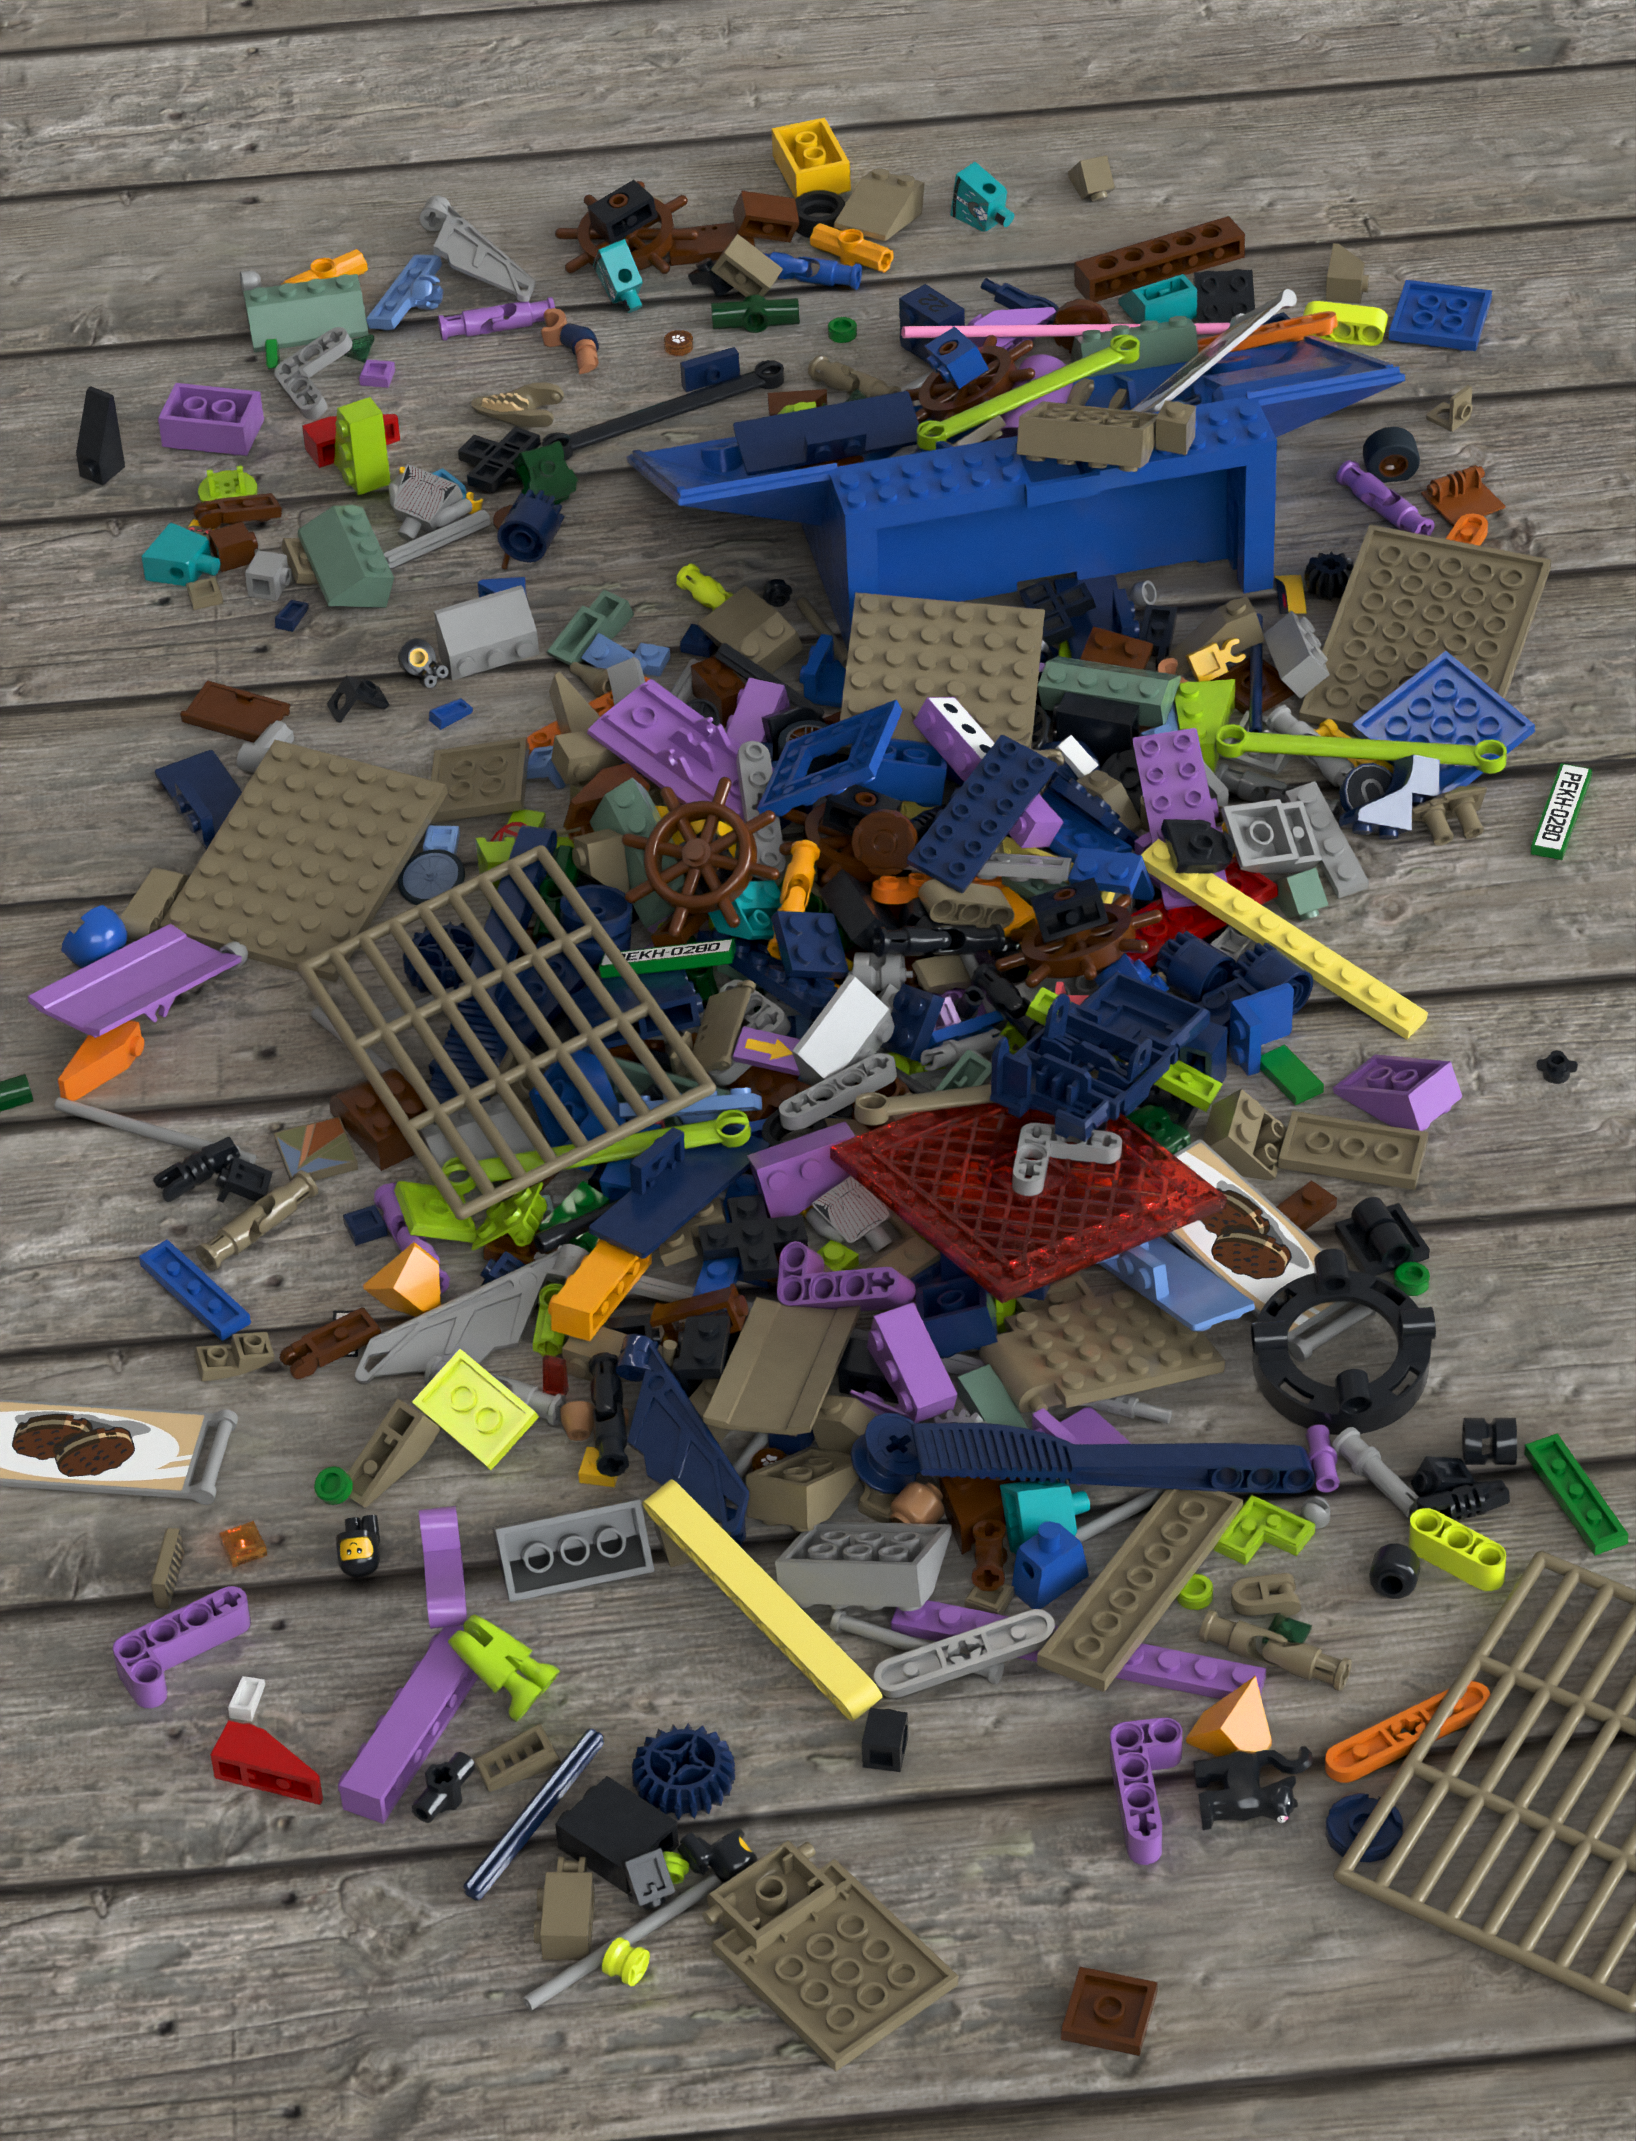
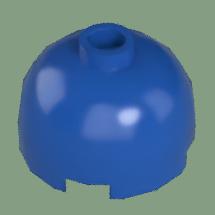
[61,905,128,968]

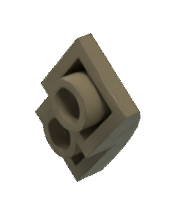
[912,955,972,995]
[194,1332,275,1381]

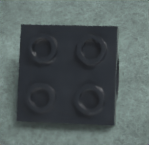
[1335,1197,1430,1276]

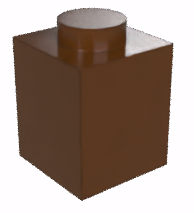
[208,522,258,572]

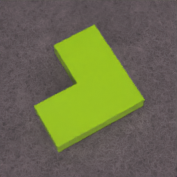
[1214,1495,1315,1566]

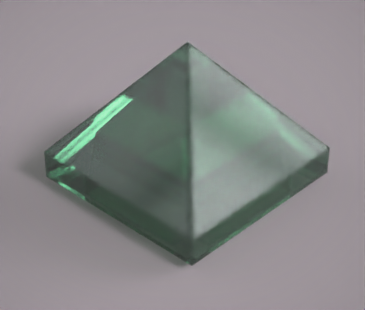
[344,334,375,363]
[1262,1613,1312,1644]

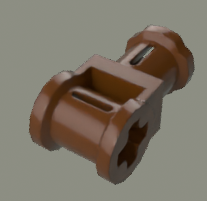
[971,1519,1008,1592]

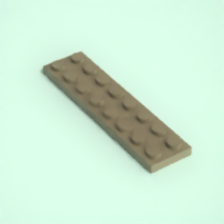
[1037,1489,1243,1692]

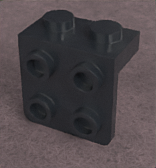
[1193,269,1255,323]
[673,1316,731,1398]

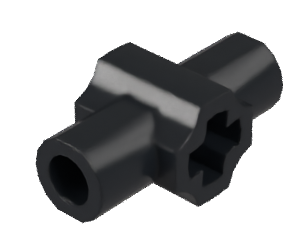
[412,1752,475,1823]

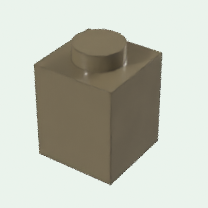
[1156,400,1196,455]

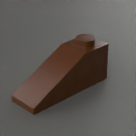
[563,763,650,830]

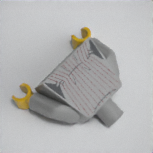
[389,464,483,541]
[800,1146,896,1253]

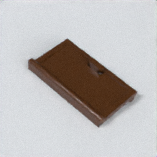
[669,222,755,266]
[180,680,290,743]

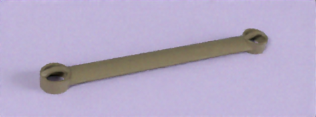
[854,1061,1152,1125]

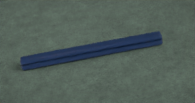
[463,1728,604,1901]

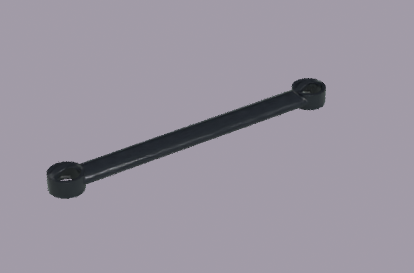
[542,360,784,461]

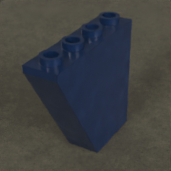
[567,969,704,1053]

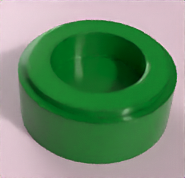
[828,317,857,343]
[1394,1262,1430,1296]
[314,1466,353,1505]

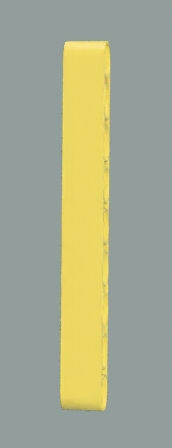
[642,1479,882,1722]

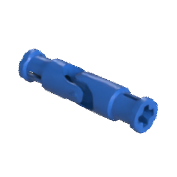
[763,252,862,290]

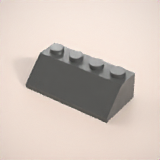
[492,1497,655,1602]

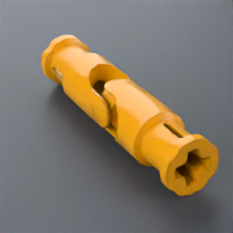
[767,840,820,960]

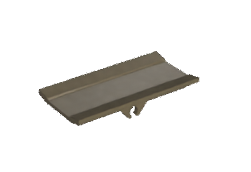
[703,1297,861,1436]

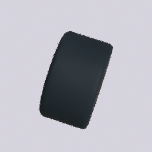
[1363,427,1420,483]

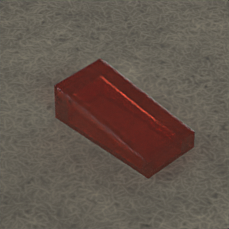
[543,1355,569,1396]

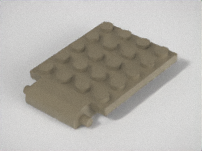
[979,1289,1225,1413]
[702,1840,958,2072]

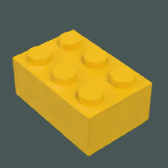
[771,117,851,199]

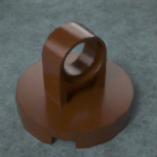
[1053,299,1111,354]
[852,809,919,876]

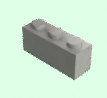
[1263,611,1330,699]

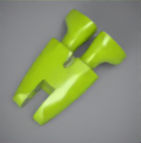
[448,1614,560,1722]

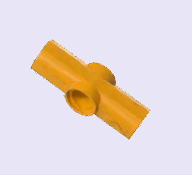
[810,223,894,273]
[281,249,368,285]

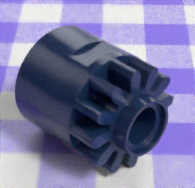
[497,489,565,563]
[1155,931,1236,1003]
[1232,942,1313,1015]

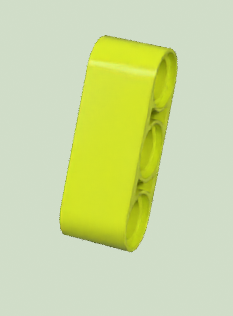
[1303,301,1388,346]
[1409,1508,1506,1591]

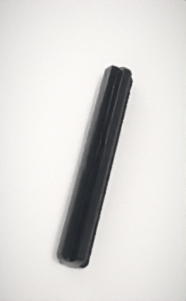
[715,643,825,717]

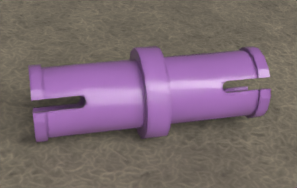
[1306,1424,1340,1493]

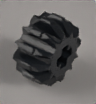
[1304,551,1354,601]

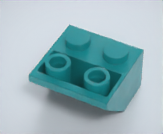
[1118,274,1197,324]
[708,881,784,940]

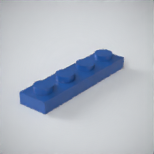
[139,1239,251,1341]

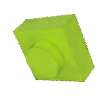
[817,1240,859,1271]

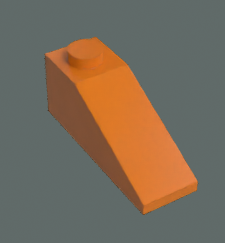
[58,1020,144,1101]

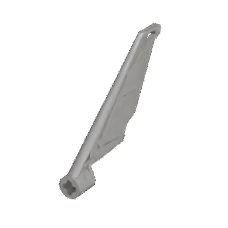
[420,195,536,302]
[355,1244,590,1384]

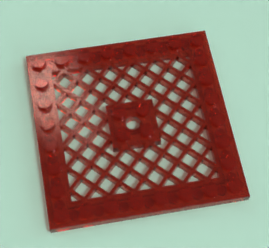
[830,1083,1227,1303]

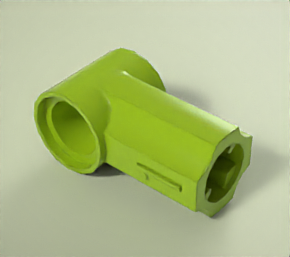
[533,1283,566,1358]

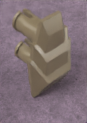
[1412,786,1487,846]

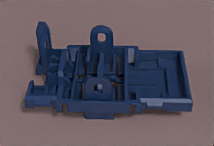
[990,972,1210,1142]

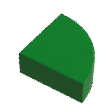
[265,339,280,369]

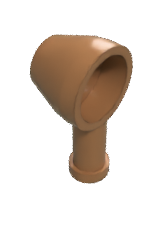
[560,1401,629,1441]

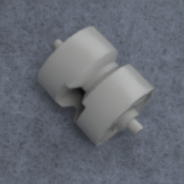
[846,952,913,995]

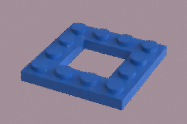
[757,700,902,817]

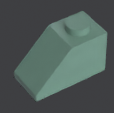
[1273,868,1328,921]

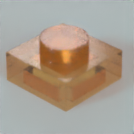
[219,1521,267,1568]

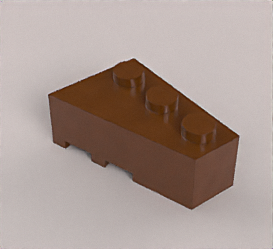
[939,1476,1048,1555]

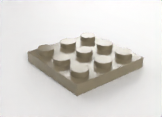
[430,737,530,823]

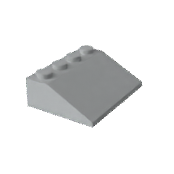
[775,1521,952,1611]

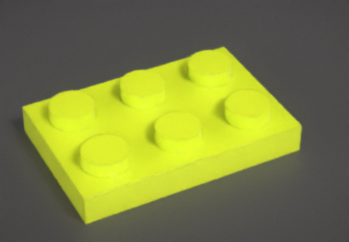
[412,1349,539,1470]

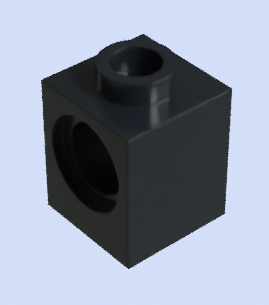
[862,1708,909,1772]

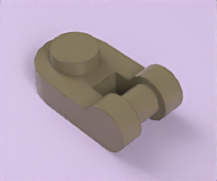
[1231,1573,1301,1616]

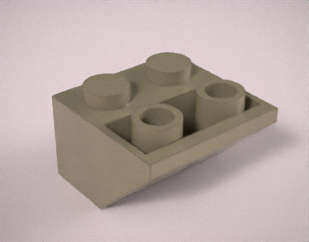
[1203,1088,1287,1181]

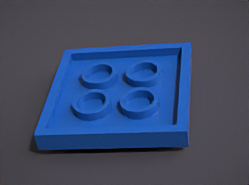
[1389,280,1492,351]

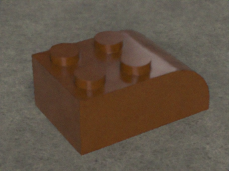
[329,1068,428,1171]

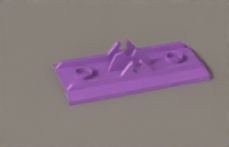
[587,679,774,820]
[28,923,242,1038]

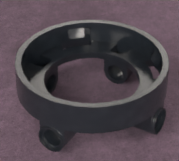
[1251,1249,1436,1435]

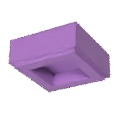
[359,360,395,388]

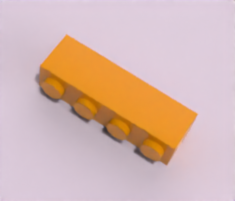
[548,1238,652,1342]

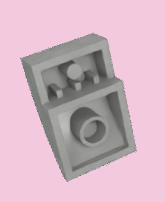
[1221,799,1322,874]

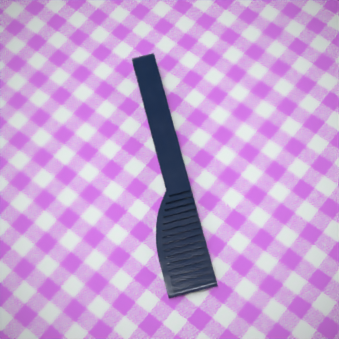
[429,825,557,1104]
[911,1423,1315,1493]

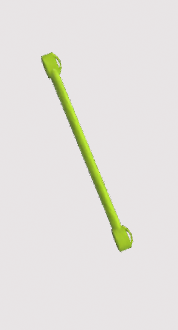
[917,334,1140,451]
[1216,724,1507,774]
[442,1109,751,1195]

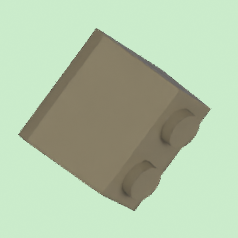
[852,1235,940,1313]

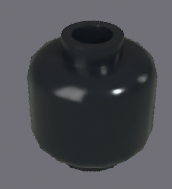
[1369,1543,1421,1599]

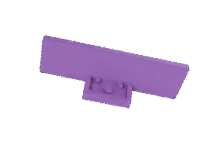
[1133,728,1227,910]

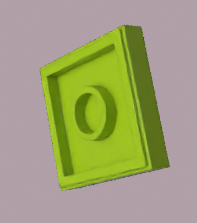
[394,1181,477,1243]

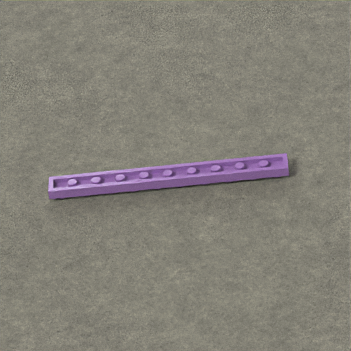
[891,1600,1266,1699]

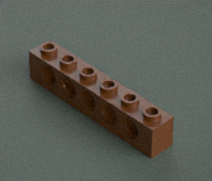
[1074,216,1245,302]

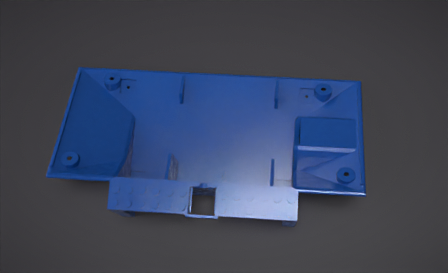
[626,335,1406,651]

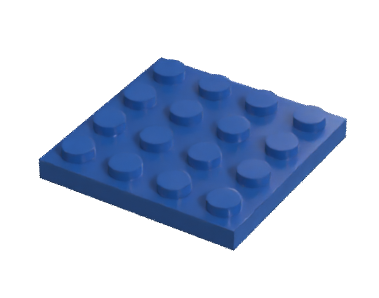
[1352,651,1535,795]

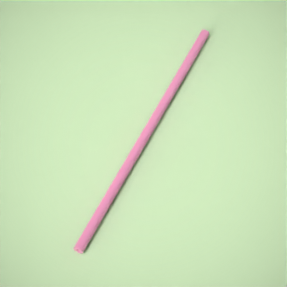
[901,323,1230,338]

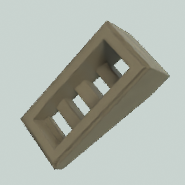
[473,1723,561,1792]

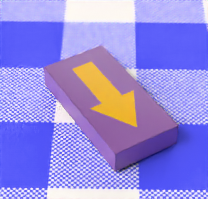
[733,1026,801,1076]

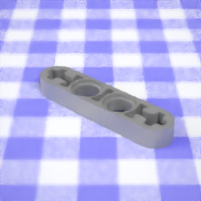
[779,1053,897,1131]

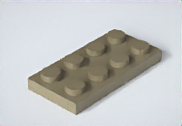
[1278,1111,1428,1190]

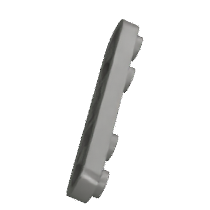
[736,741,786,881]
[874,1609,1056,1698]

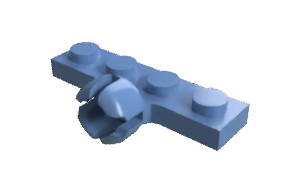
[366,255,443,331]
[619,1088,762,1125]

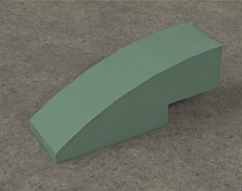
[547,590,634,665]
[957,1364,1028,1429]

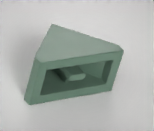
[934,1050,992,1117]

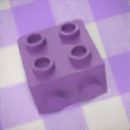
[1032,1407,1131,1486]

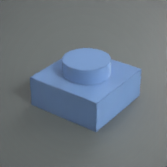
[634,643,670,677]

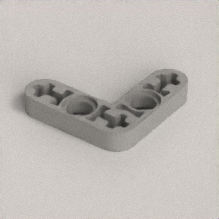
[274,327,353,420]
[708,980,791,1086]
[1012,1123,1122,1196]

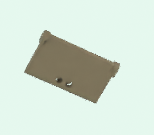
[685,980,756,1078]

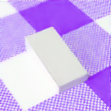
[1056,735,1098,779]
[228,1676,265,1722]

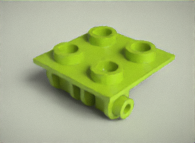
[471,1182,547,1251]

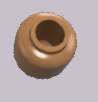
[890,1481,944,1524]

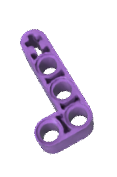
[777,1241,916,1311]
[419,1506,467,1629]
[113,1586,251,1708]
[1110,1718,1182,1865]

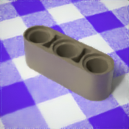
[120,867,188,941]
[918,879,1015,929]

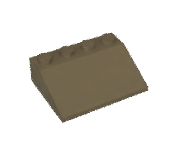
[1017,401,1158,472]

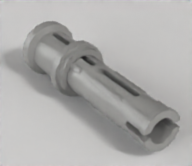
[1332,1427,1419,1518]

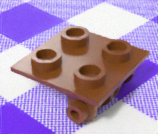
[1421,465,1506,527]

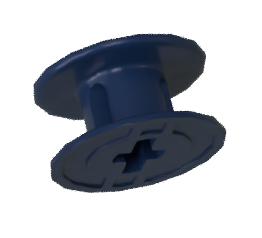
[850,1413,921,1494]

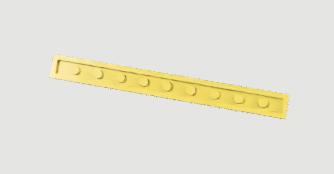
[1141,839,1428,1040]

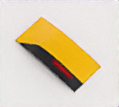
[1275,575,1306,615]

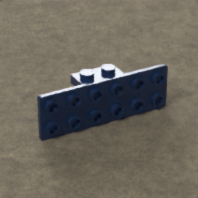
[733,391,919,476]
[1054,575,1140,660]
[906,735,1057,893]
[155,750,242,850]
[589,1124,770,1259]

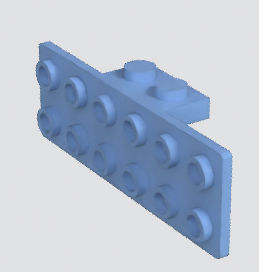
[1098,1229,1255,1331]

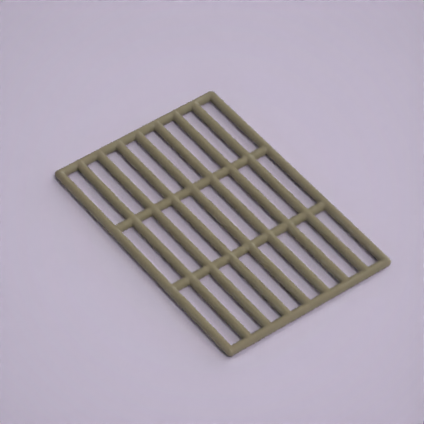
[297,845,716,1220]
[1333,1551,1636,2013]

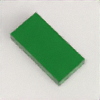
[1260,1044,1324,1106]

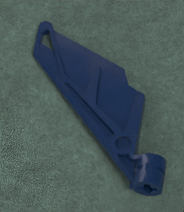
[615,1334,750,1536]

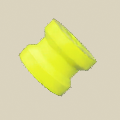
[602,1937,650,1987]

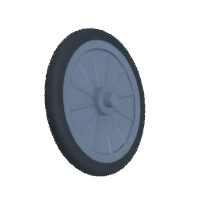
[398,849,465,905]

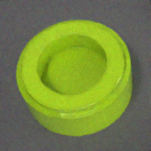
[1176,1573,1213,1610]

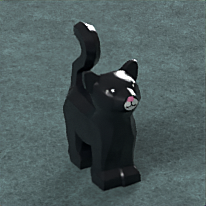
[1193,1746,1313,1830]

